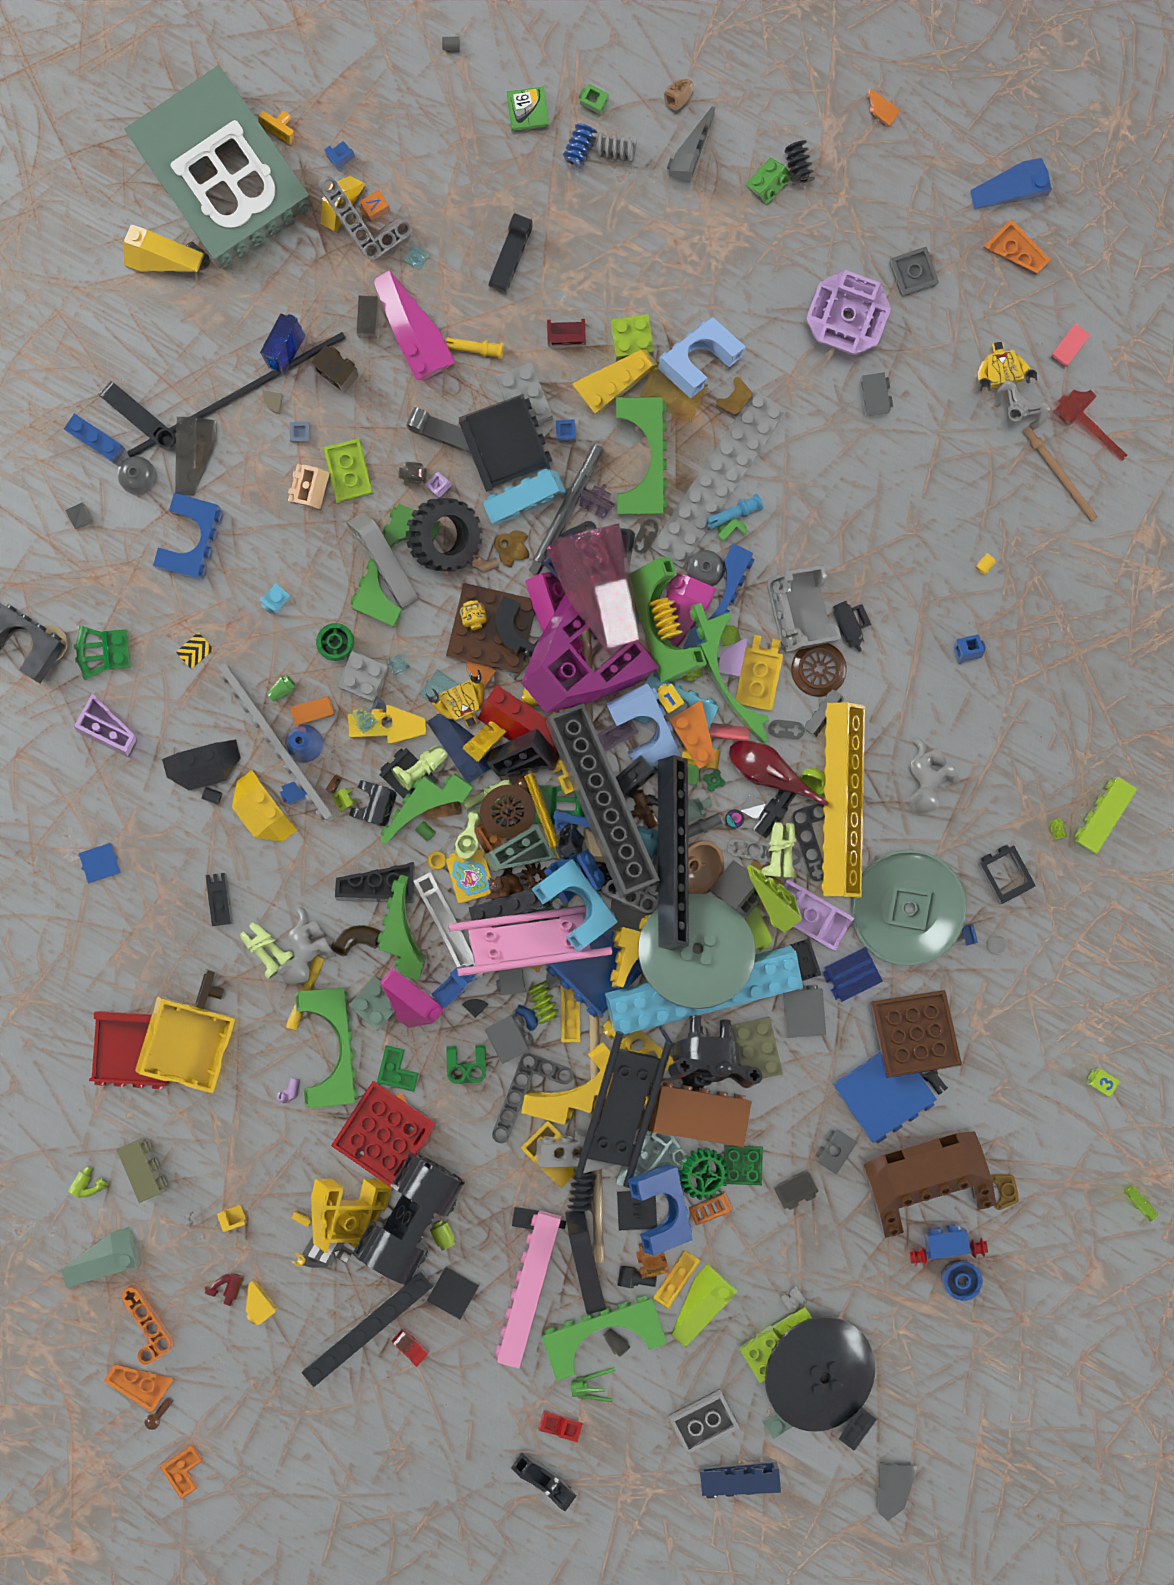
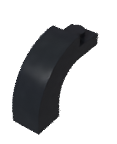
[496,595,536,658]
[511,1452,577,1512]

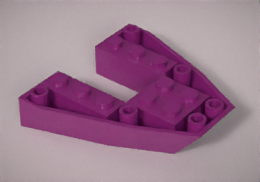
[521,578,659,713]

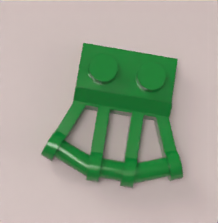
[74,625,131,680]
[533,785,585,829]

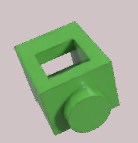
[579,84,609,116]

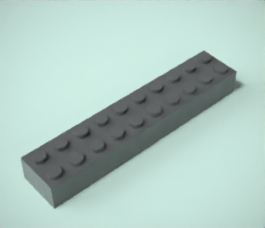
[545,703,660,899]

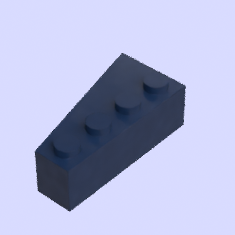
[699,1462,781,1499]

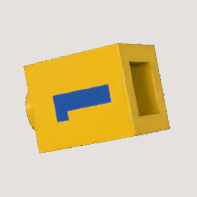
[657,683,684,715]

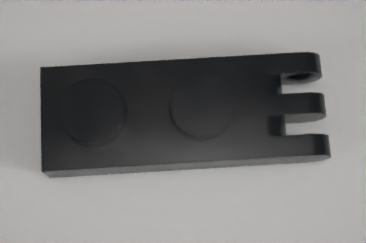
[206,873,232,926]

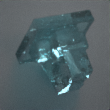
[403,244,429,270]
[352,707,378,734]

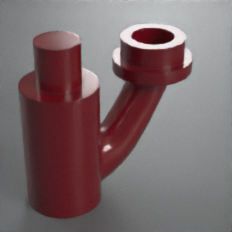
[204,1273,244,1306]

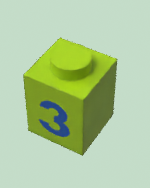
[1088,1068,1120,1097]

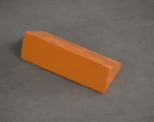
[474,823,505,853]

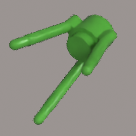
[571,1368,615,1402]

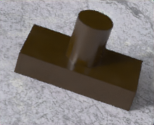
[194,969,224,1009]

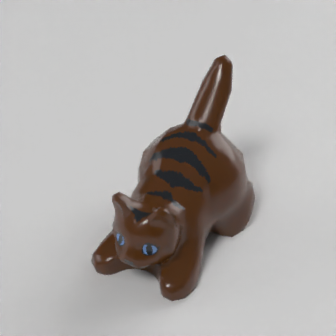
[486,868,523,900]

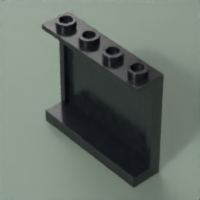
[459,394,552,492]

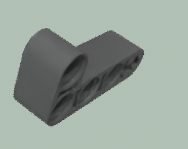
[406,407,471,454]

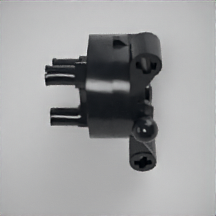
[668,1015,763,1091]

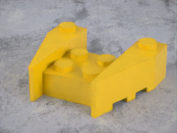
[311,1179,392,1253]

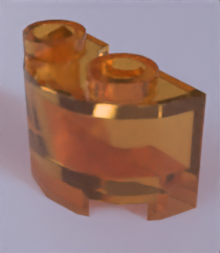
[636,1243,669,1279]

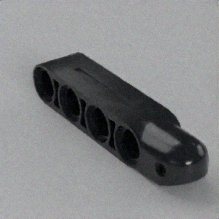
[98,380,176,449]

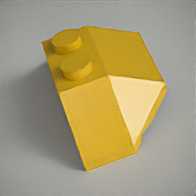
[232,770,298,842]

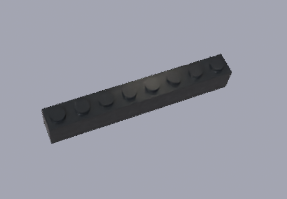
[301,1269,435,1388]

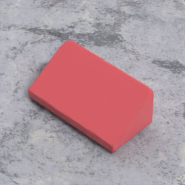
[710,723,749,741]

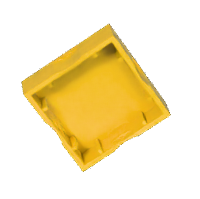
[135,997,235,1093]

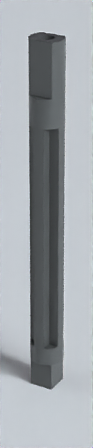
[529,444,604,575]

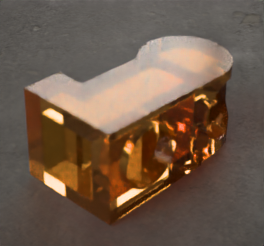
[426,801,462,820]

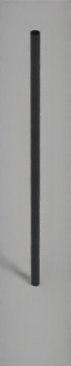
[127,332,346,457]

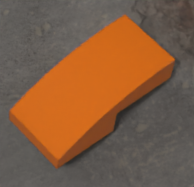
[290,696,335,725]

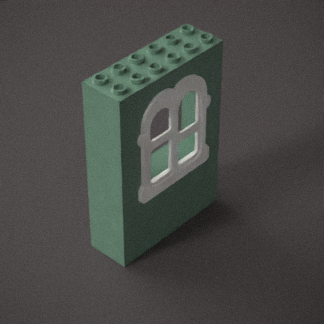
[124,65,313,268]

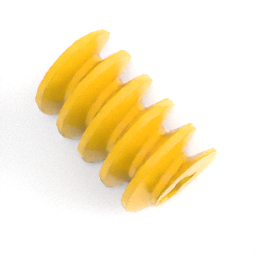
[650,598,683,640]

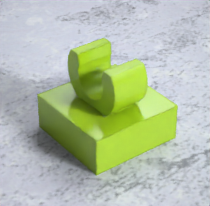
[332,788,357,812]

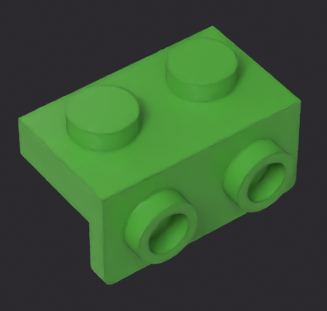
[745,157,792,204]

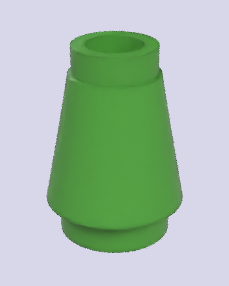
[267,675,296,702]

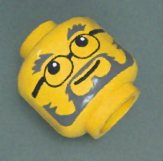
[460,600,487,630]

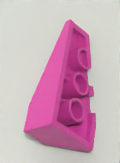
[666,573,716,647]
[380,968,445,1028]

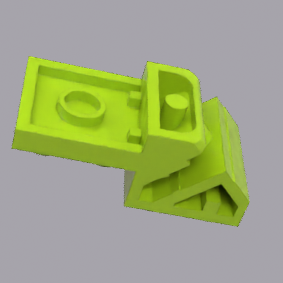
[739,1306,812,1384]

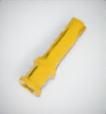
[446,337,504,360]

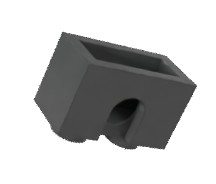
[815,1128,857,1175]

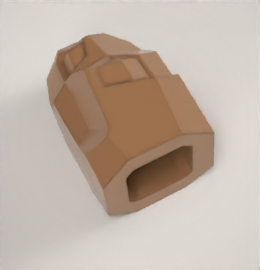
[664,79,694,111]

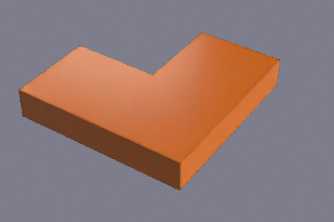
[160,1444,203,1500]

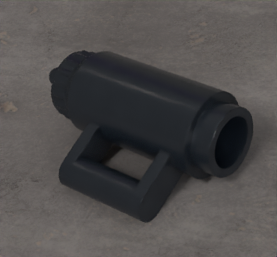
[833,601,872,652]

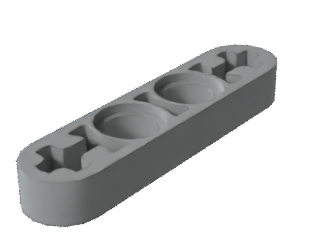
[727,839,801,865]

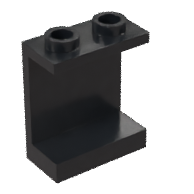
[379,748,440,799]

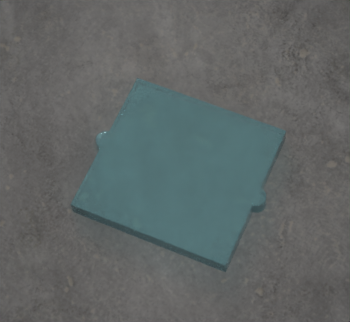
[419,669,459,704]

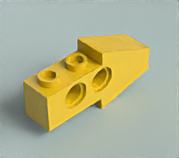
[348,705,427,744]

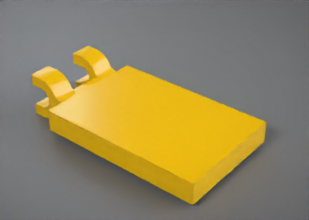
[735,635,783,711]

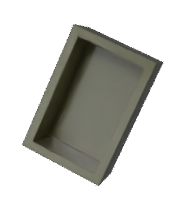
[731,1017,783,1079]
[116,1138,167,1203]

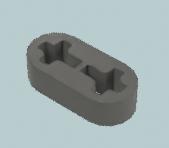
[768,719,805,740]

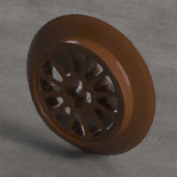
[791,643,847,697]
[480,785,536,838]

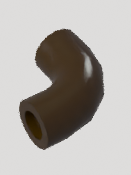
[331,925,383,956]

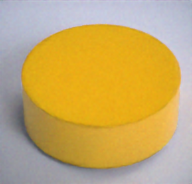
[427,851,447,870]

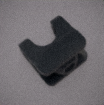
[349,780,397,826]

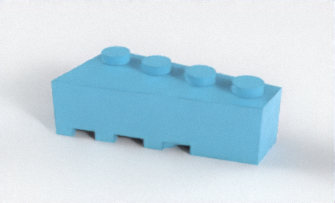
[483,469,568,525]

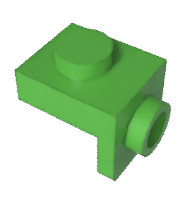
[717,519,748,543]

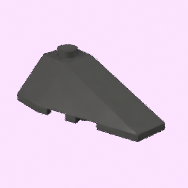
[667,106,716,183]

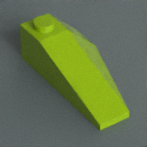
[747,865,802,933]

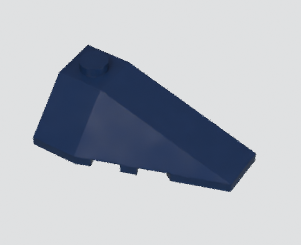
[427,713,492,784]

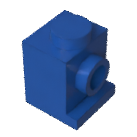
[954,634,986,664]

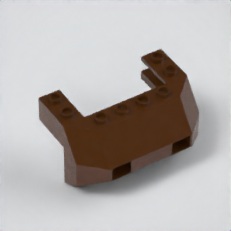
[863,1131,997,1238]

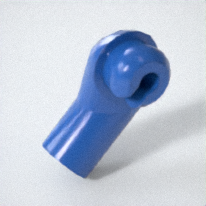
[515,1005,538,1031]

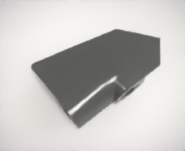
[877,1463,918,1521]

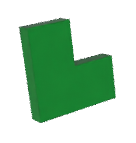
[377,1045,419,1092]

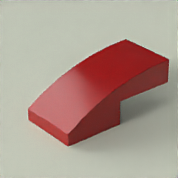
[538,1410,583,1442]

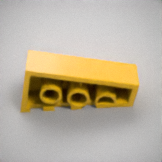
[572,350,658,414]

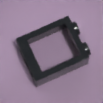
[978,844,1036,905]

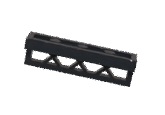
[616,755,658,800]

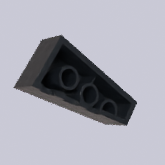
[335,862,415,903]

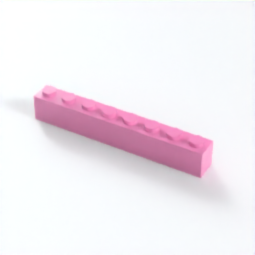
[495,1210,561,1369]

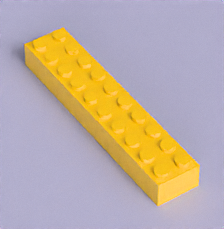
[822,702,865,898]

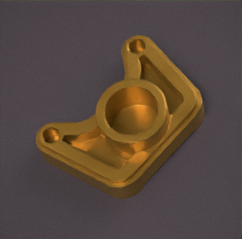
[716,377,752,415]
[991,1174,1019,1210]

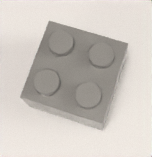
[337,651,389,703]

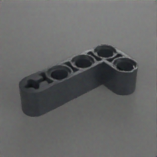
[488,213,533,293]
[791,803,825,882]

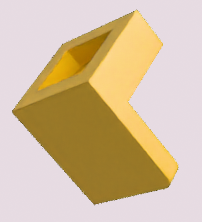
[217,1205,248,1232]

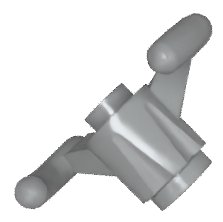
[994,381,1050,430]

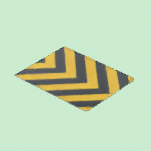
[176,632,214,669]

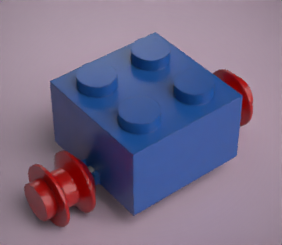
[909,1224,988,1267]

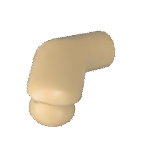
[471,554,499,572]

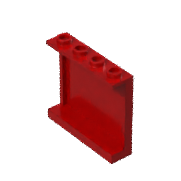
[89,1011,169,1089]

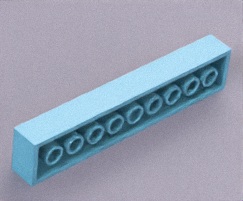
[605,946,803,1034]

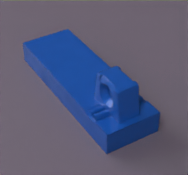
[553,810,590,831]

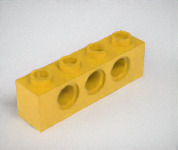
[603,1018,674,1073]

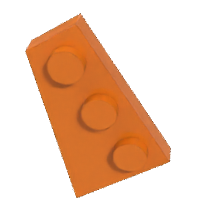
[984,219,1051,274]
[669,700,715,769]
[104,1364,174,1413]

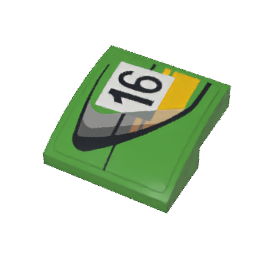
[506,86,549,131]

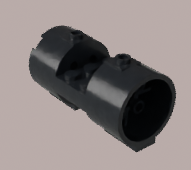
[352,1152,465,1285]

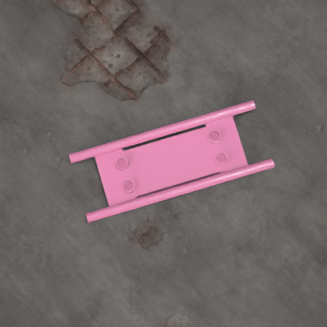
[448,905,612,976]

